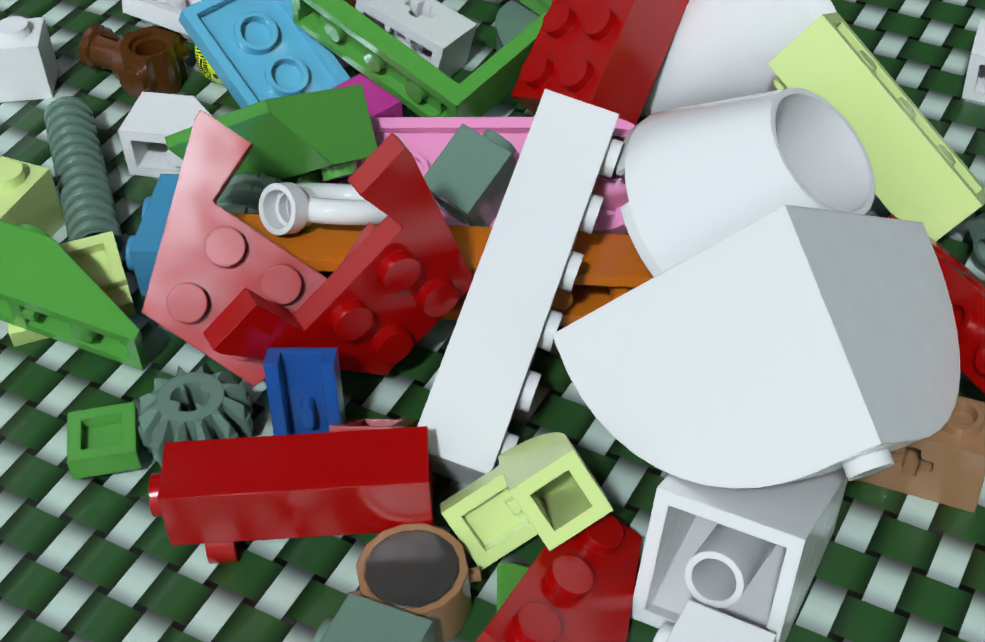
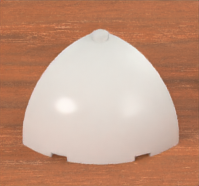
[552,204,960,489]

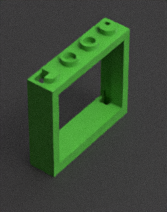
[292,0,553,117]

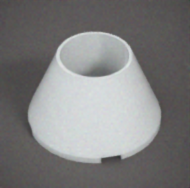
[616,88,875,277]

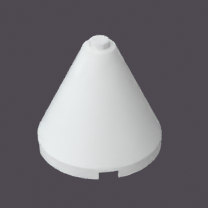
[638,0,837,119]

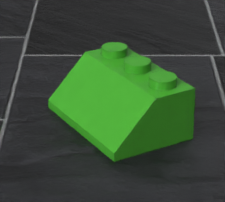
[165,84,377,184]

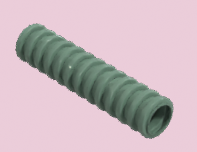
[44,96,124,254]

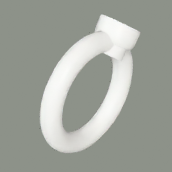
[259,182,388,235]

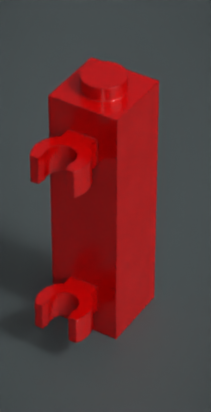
[149,426,434,564]

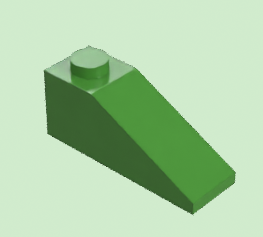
[0,220,149,370]

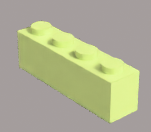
[767,12,985,241]

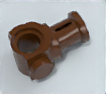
[79,24,190,98]

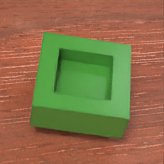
[67,402,141,480]

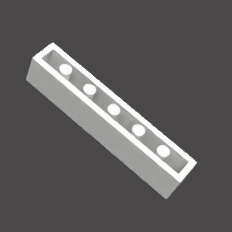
[417,89,624,485]

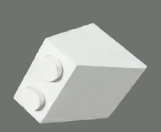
[630,469,848,642]

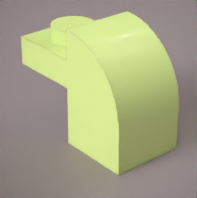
[440,432,613,571]

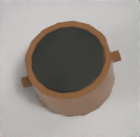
[347,523,481,642]

